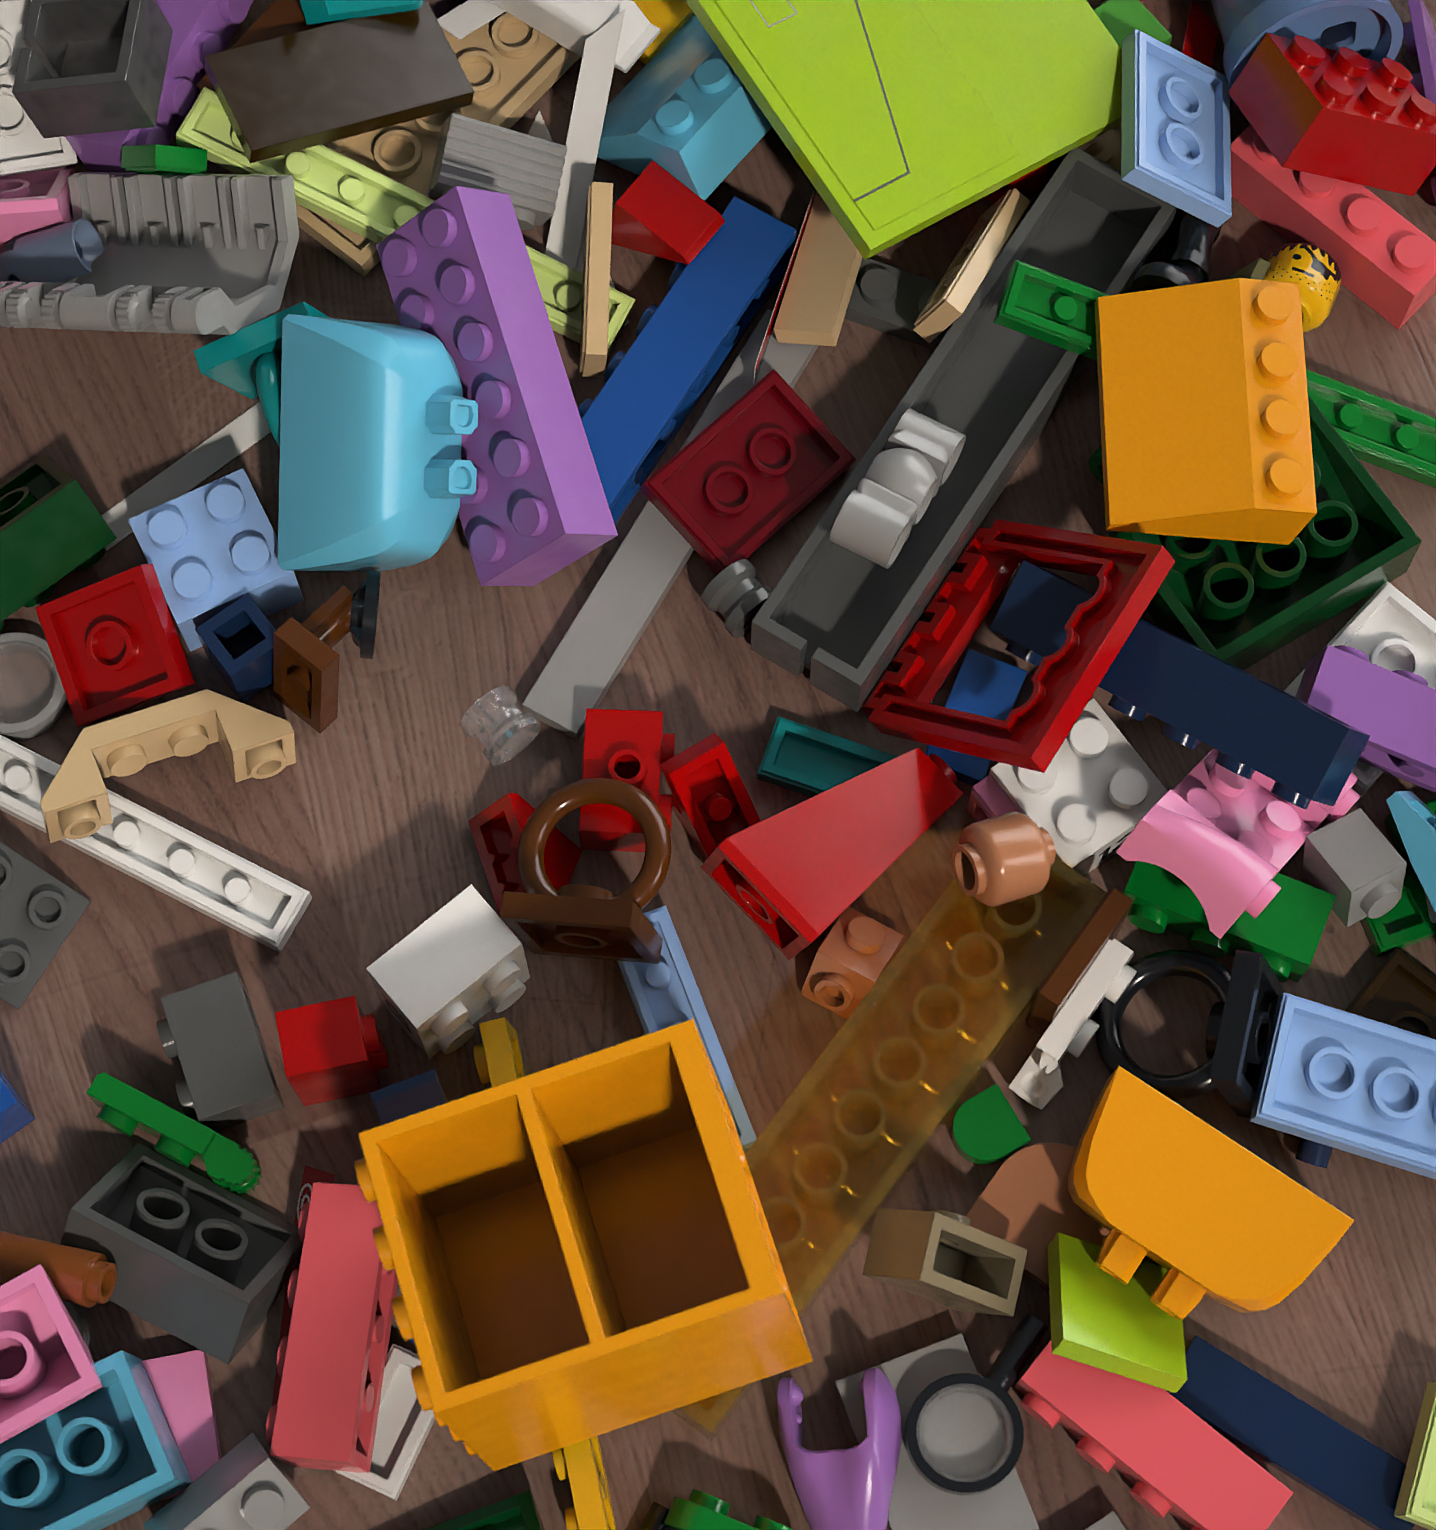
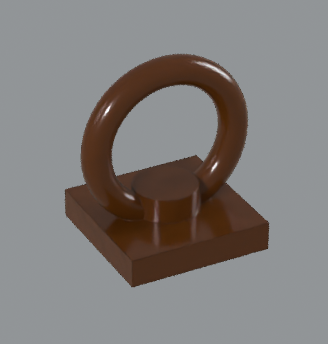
[500,778,671,964]

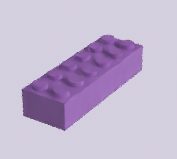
[376,186,618,586]

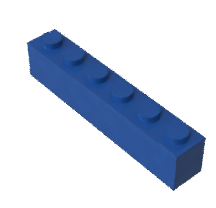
[578,196,797,525]

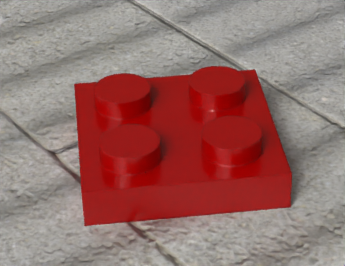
[35,564,195,727]

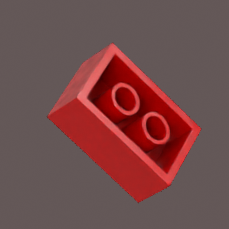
[1228,33,1436,196]

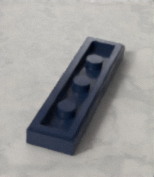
[1166,1335,1415,1530]

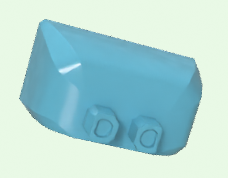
[278,314,478,572]

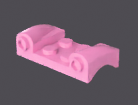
[1116,748,1361,939]

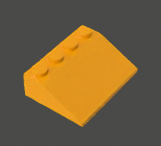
[1094,278,1317,545]

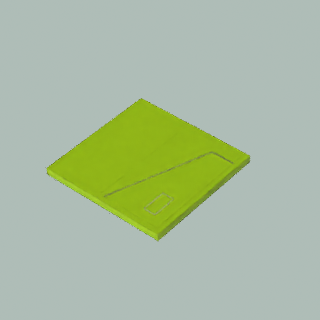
[685,0,1122,260]

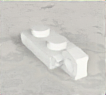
[1009,938,1137,1110]

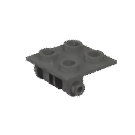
[0,842,91,1010]

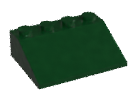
[1103,397,1422,670]

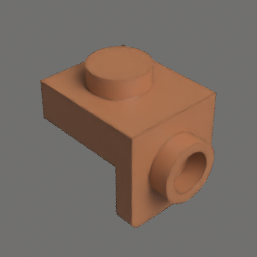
[801,907,904,1023]

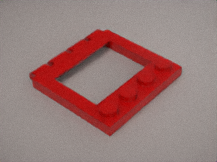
[862,519,1175,773]

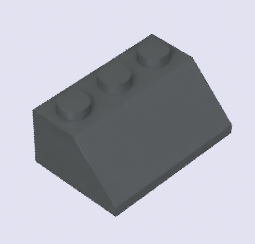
[60,1143,303,1364]

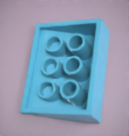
[597,14,772,201]

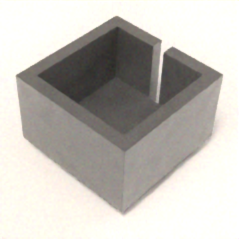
[12,0,173,138]

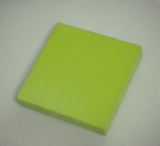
[1047,1232,1188,1393]

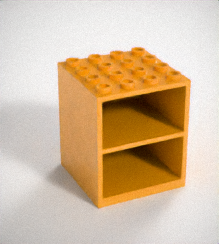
[355,1019,813,1471]

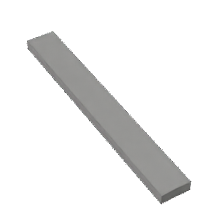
[522,309,819,741]

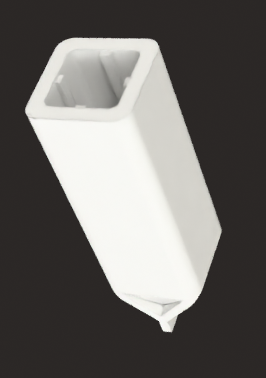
[488,0,660,74]

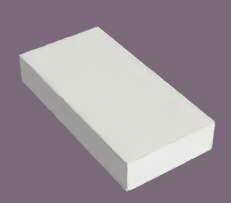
[333,1344,435,1501]

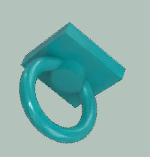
[193,301,330,449]

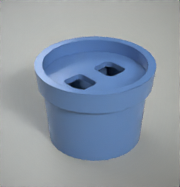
[1210,0,1403,112]

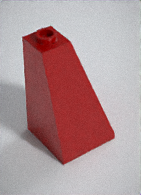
[700,747,964,960]

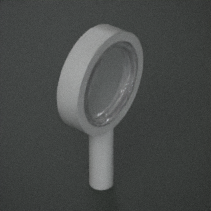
[0,632,69,741]

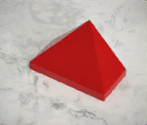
[468,793,582,937]

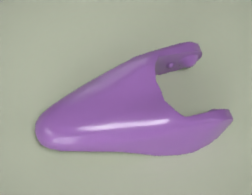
[777,1368,902,1530]

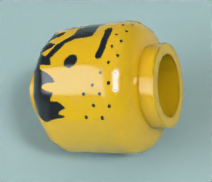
[1263,242,1341,332]

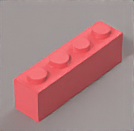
[1231,124,1436,330]
[266,1182,398,1473]
[1014,1340,1294,1530]

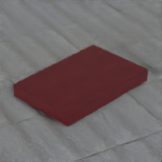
[639,369,857,575]

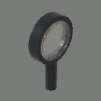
[905,1313,1049,1495]

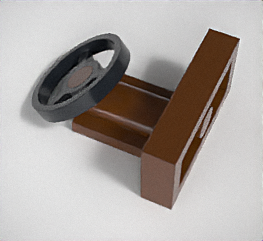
[273,570,381,734]

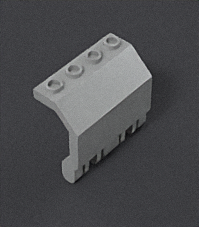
[0,172,299,335]

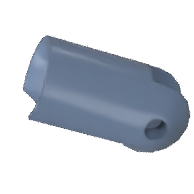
[0,218,104,284]

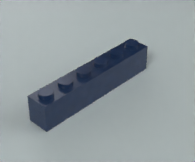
[990,560,1370,809]

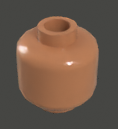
[951,811,1056,907]

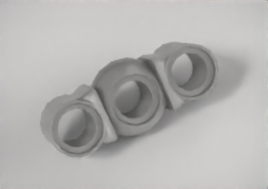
[829,408,966,569]

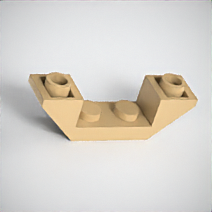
[40,689,296,843]

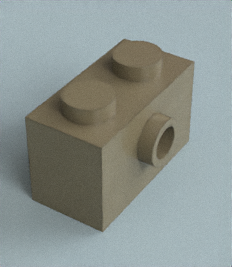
[862,1208,1028,1316]

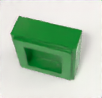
[121,144,207,174]

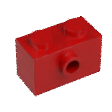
[579,708,676,852]
[275,995,389,1106]

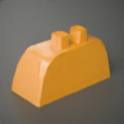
[1068,1066,1355,1321]

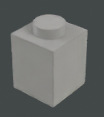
[1302,808,1407,927]

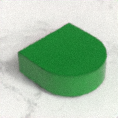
[951,1083,1031,1165]

